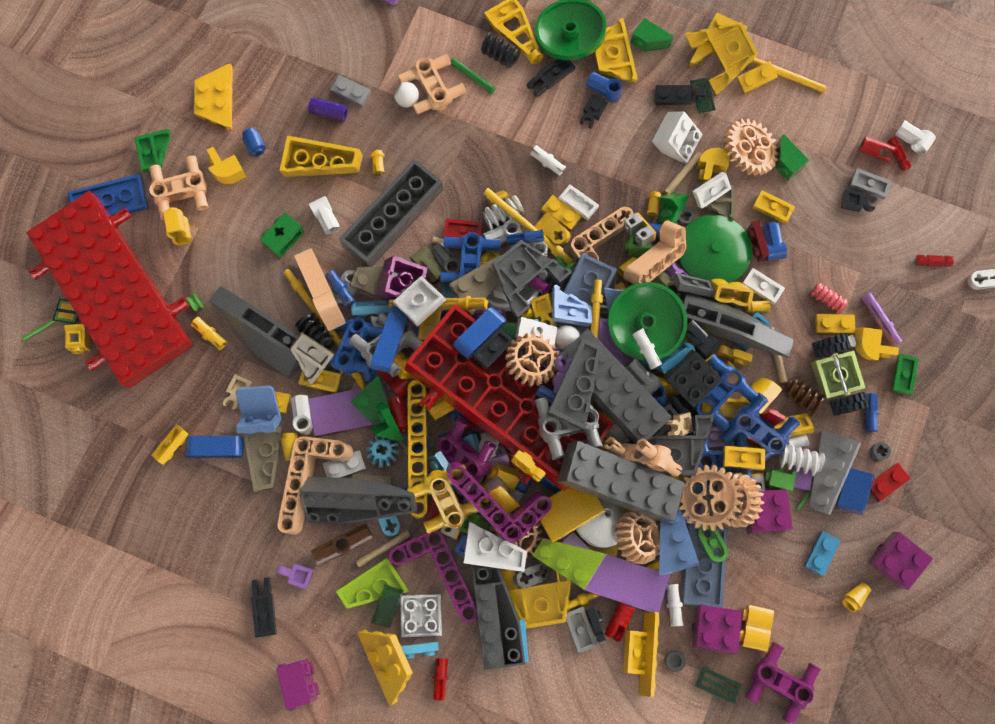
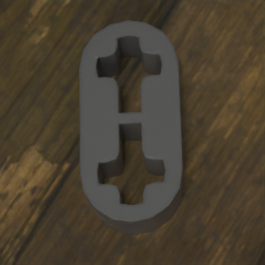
[513,563,551,588]

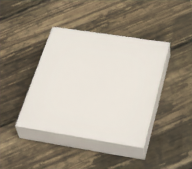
[393,276,446,327]

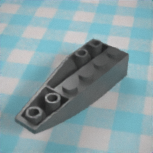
[209,286,299,379]
[683,292,794,358]
[299,477,417,524]
[472,564,525,670]

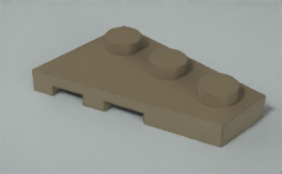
[449,256,499,316]
[243,426,283,492]

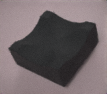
[664,350,722,407]

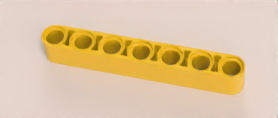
[408,380,428,519]

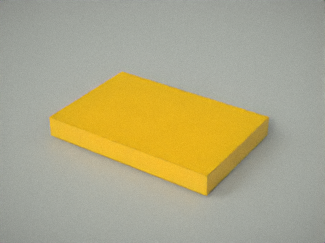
[537,487,606,543]

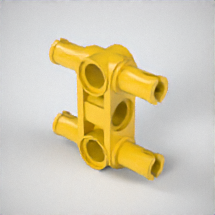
[407,464,482,534]

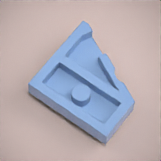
[552,285,592,327]

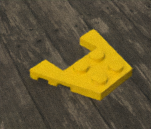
[685,22,758,96]
[500,569,571,629]

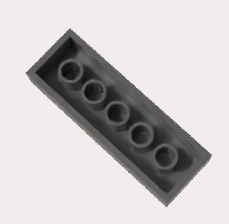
[339,159,443,267]
[559,329,671,444]
[557,441,685,522]

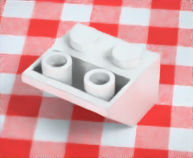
[652,111,703,164]

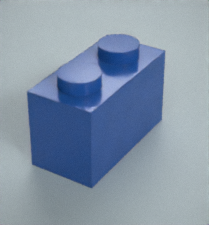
[836,468,874,516]

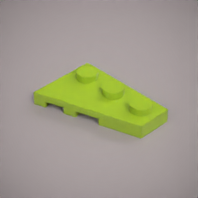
[532,538,606,590]
[336,557,409,609]

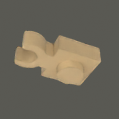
[223,374,254,411]
[666,412,693,436]

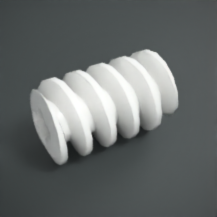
[483,195,524,230]
[779,445,825,476]

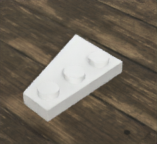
[463,522,527,572]

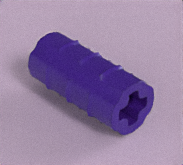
[308,97,348,122]

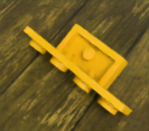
[623,611,659,697]

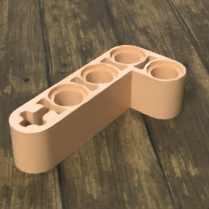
[570,207,634,262]
[624,221,686,284]

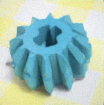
[366,436,400,468]

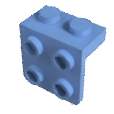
[235,386,282,434]

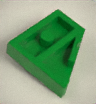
[351,376,390,426]

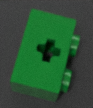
[260,213,305,259]

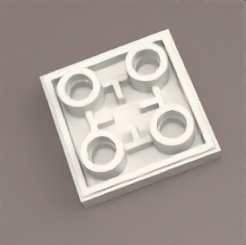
[400,594,442,637]

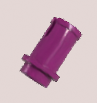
[527,275,550,295]

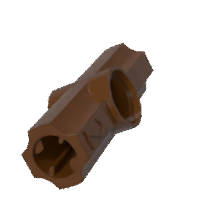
[311,523,373,566]

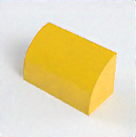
[735,378,782,415]

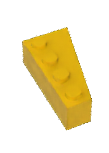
[279,136,363,177]

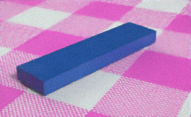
[370,305,409,373]

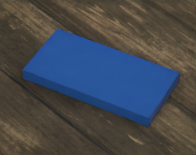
[68,174,149,216]

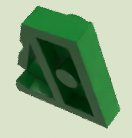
[134,129,171,173]

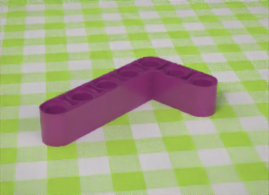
[446,462,552,543]
[388,530,478,623]

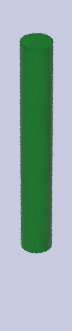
[450,58,496,94]

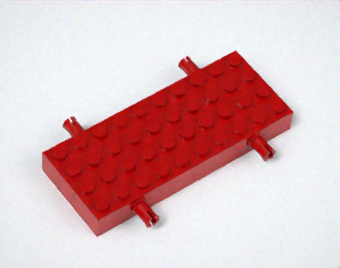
[26,190,194,388]
[404,304,614,491]

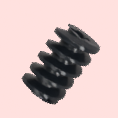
[481,31,521,68]
[295,313,334,350]

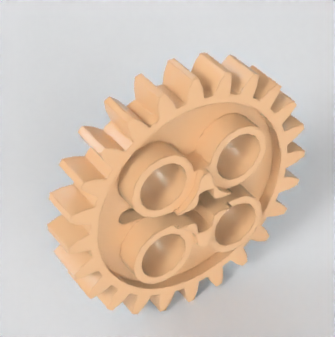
[724,119,778,176]
[679,465,744,531]

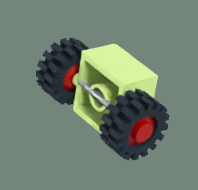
[811,333,869,416]

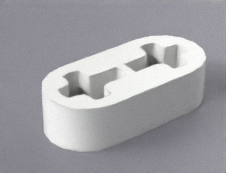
[967,269,995,290]

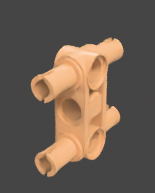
[398,53,466,115]
[149,156,209,220]
[604,437,682,477]

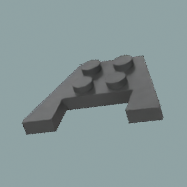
[492,240,572,319]
[647,415,714,476]

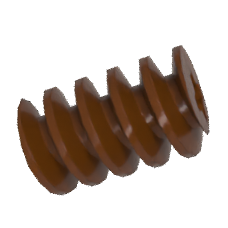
[780,375,825,416]

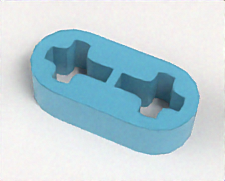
[378,516,401,537]

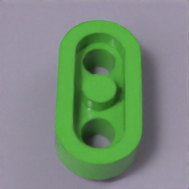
[697,525,728,562]

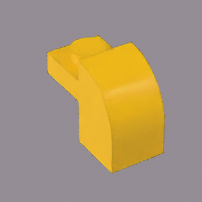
[207,147,247,184]
[696,148,730,183]
[855,327,899,361]

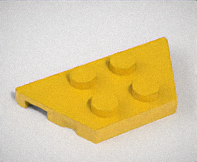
[594,18,638,83]
[194,64,232,130]
[357,629,413,706]

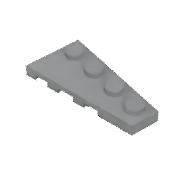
[810,429,861,515]

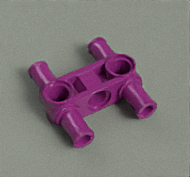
[437,417,496,496]
[745,642,821,724]

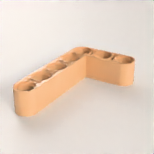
[294,248,346,331]
[277,437,353,535]

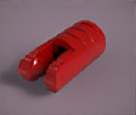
[859,136,898,163]
[388,396,408,434]
[605,602,635,642]

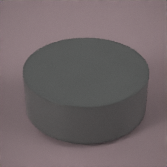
[664,650,686,672]

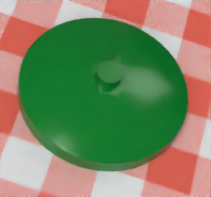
[535,0,607,60]
[678,215,752,283]
[607,282,687,361]

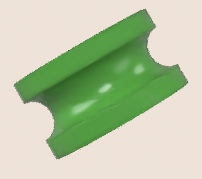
[186,293,204,312]

